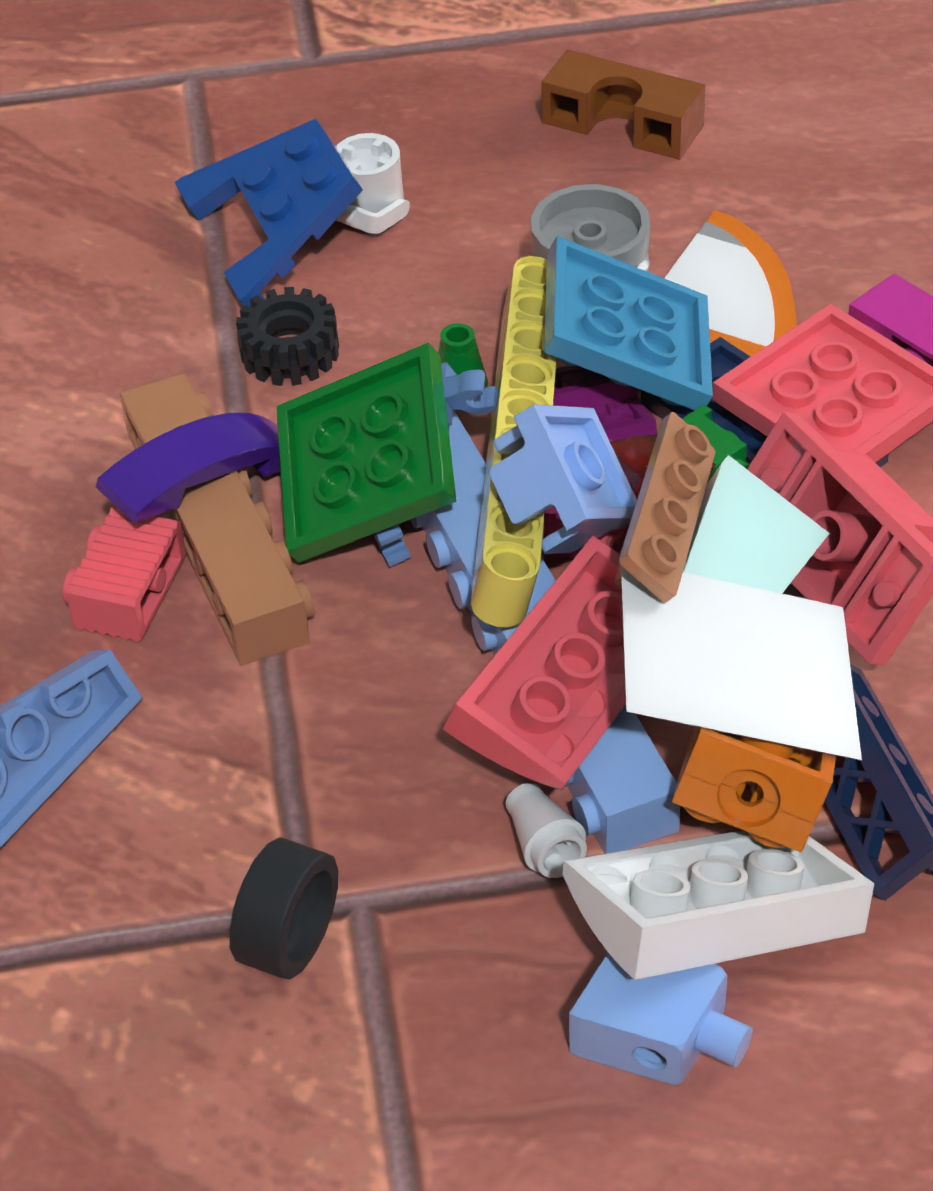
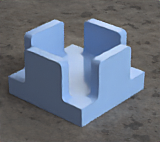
[489,404,637,554]

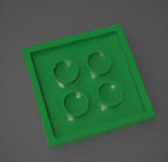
[276,342,457,562]

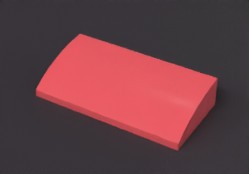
[443,536,626,790]

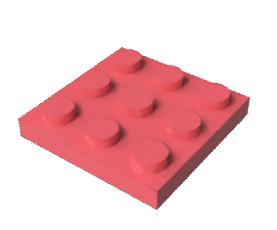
[712,303,933,463]

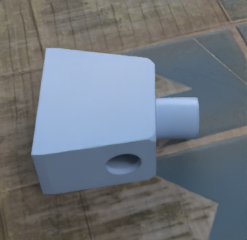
[569,953,753,1085]

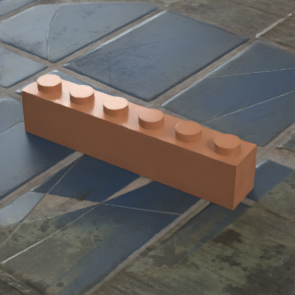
[120,372,315,666]

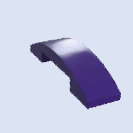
[95,413,281,523]

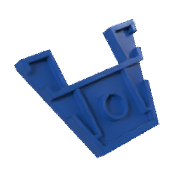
[175,119,363,307]

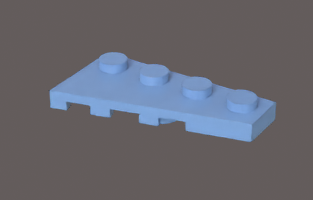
[0,649,142,848]

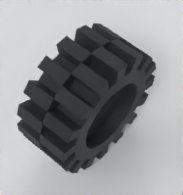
[236,287,339,386]

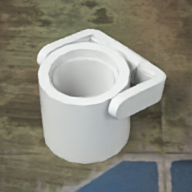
[336,133,410,234]

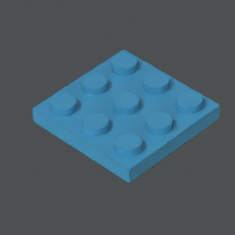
[544,236,713,410]

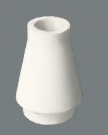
[506,783,587,878]

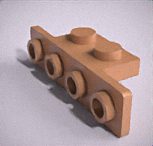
[614,412,715,603]

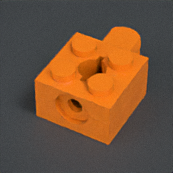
[672,726,836,853]

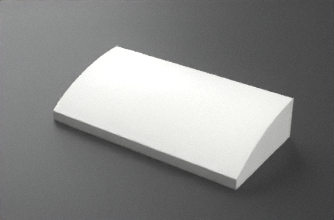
[562,830,874,980]

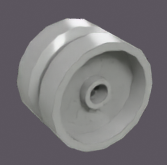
[530,184,651,272]

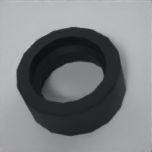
[229,837,339,980]

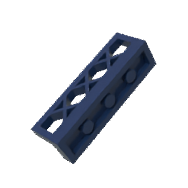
[825,663,933,901]

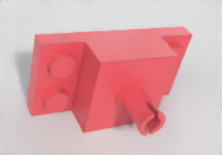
[747,412,933,665]

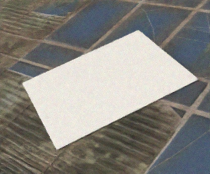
[621,566,862,760]

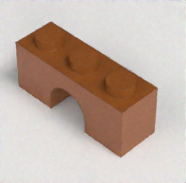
[541,49,705,160]

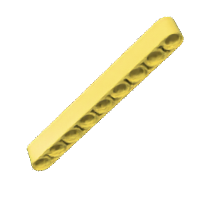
[471,256,556,628]

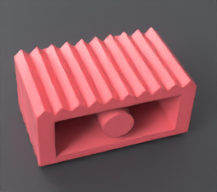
[63,507,186,643]

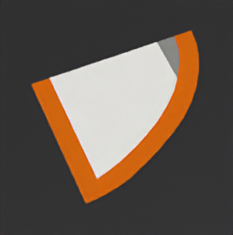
[665,210,797,357]

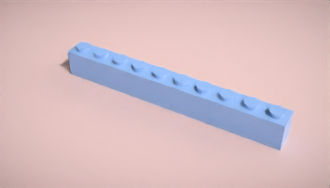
[410,410,680,854]

